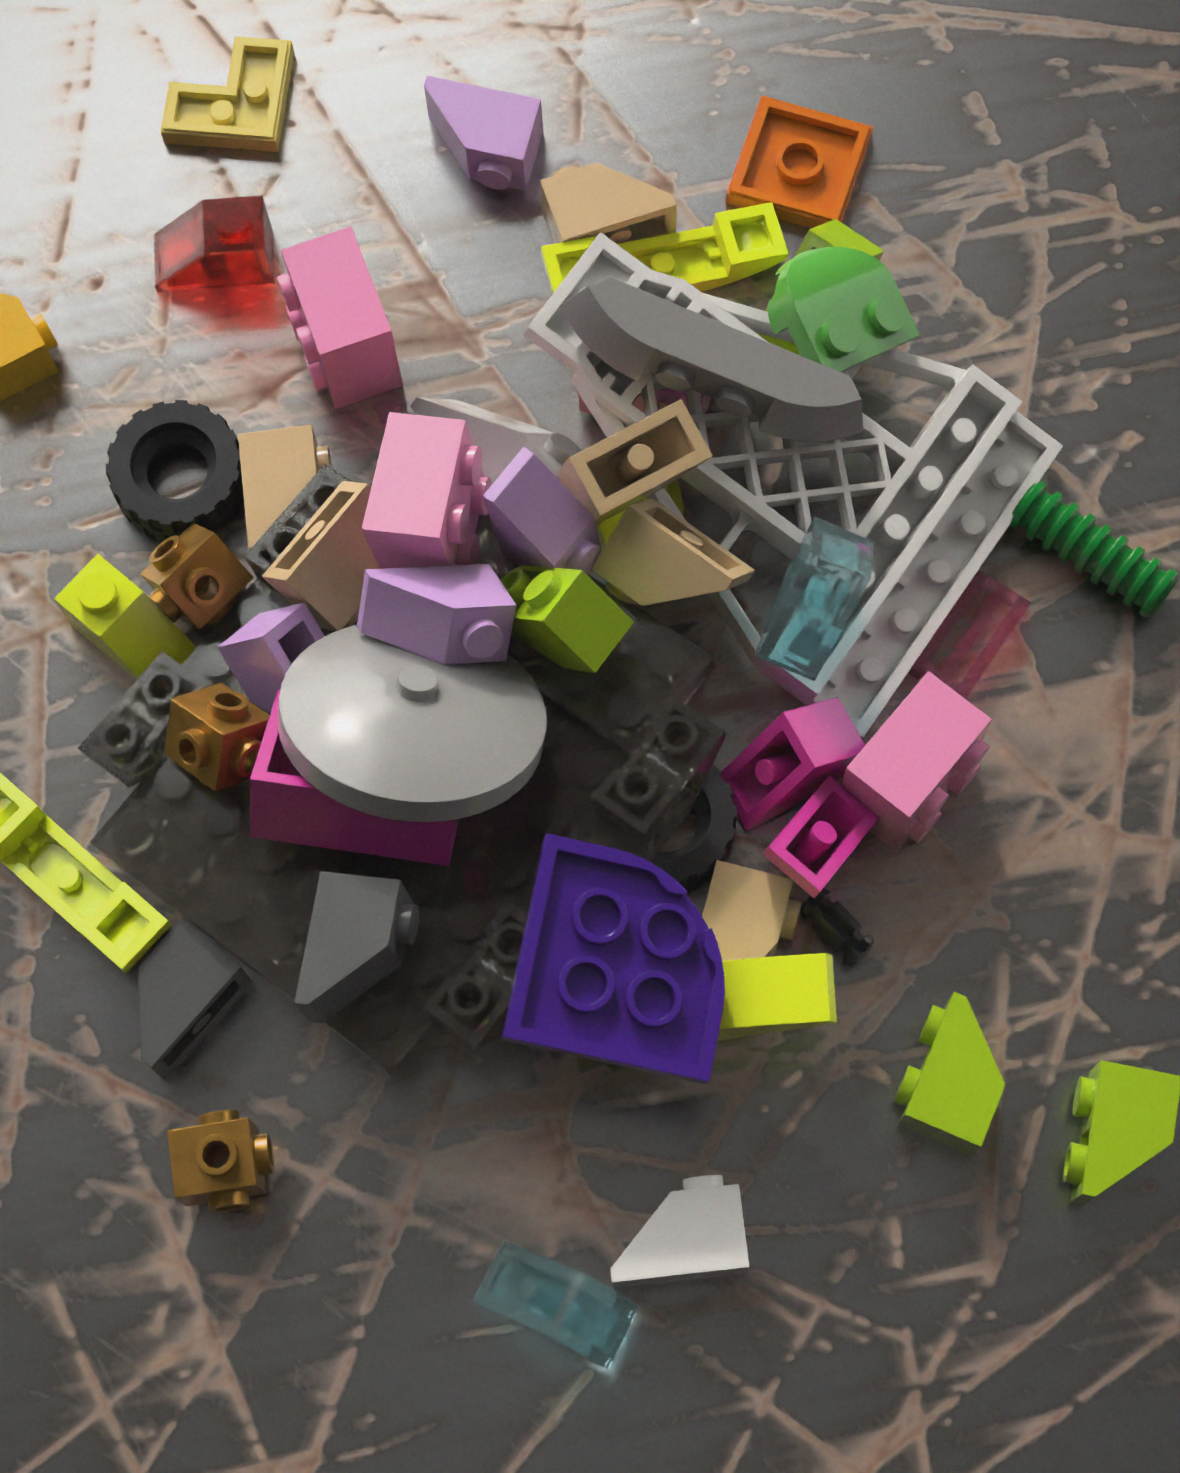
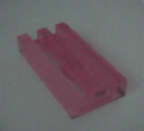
[908,570,1031,699]

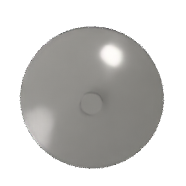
[278,625,547,822]

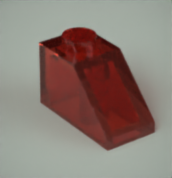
[154,195,275,292]

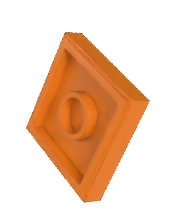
[725,95,873,228]

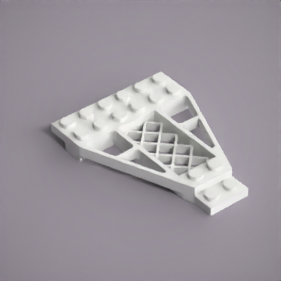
[524,232,1063,738]

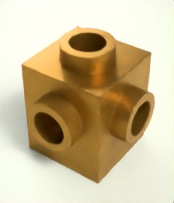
[140,523,254,629]
[164,682,270,791]
[167,1110,274,1212]

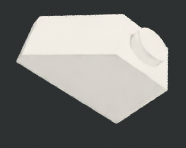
[610,1175,749,1289]

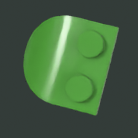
[767,247,920,372]

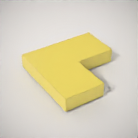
[160,36,294,152]

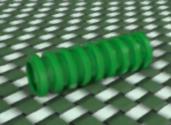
[1009,481,1178,618]

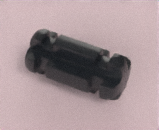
[800,888,874,965]

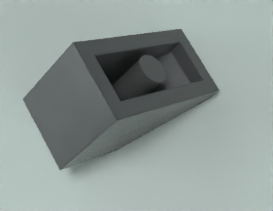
[294,871,419,1023]
[138,917,251,1079]

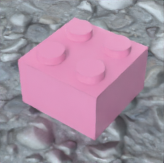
[277,226,403,409]
[362,412,492,569]
[842,671,992,852]

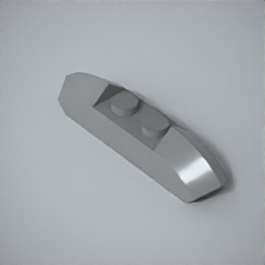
[560,277,863,441]

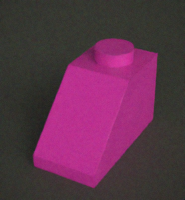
[721,697,865,831]
[763,775,879,898]

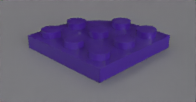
[501,833,725,1084]

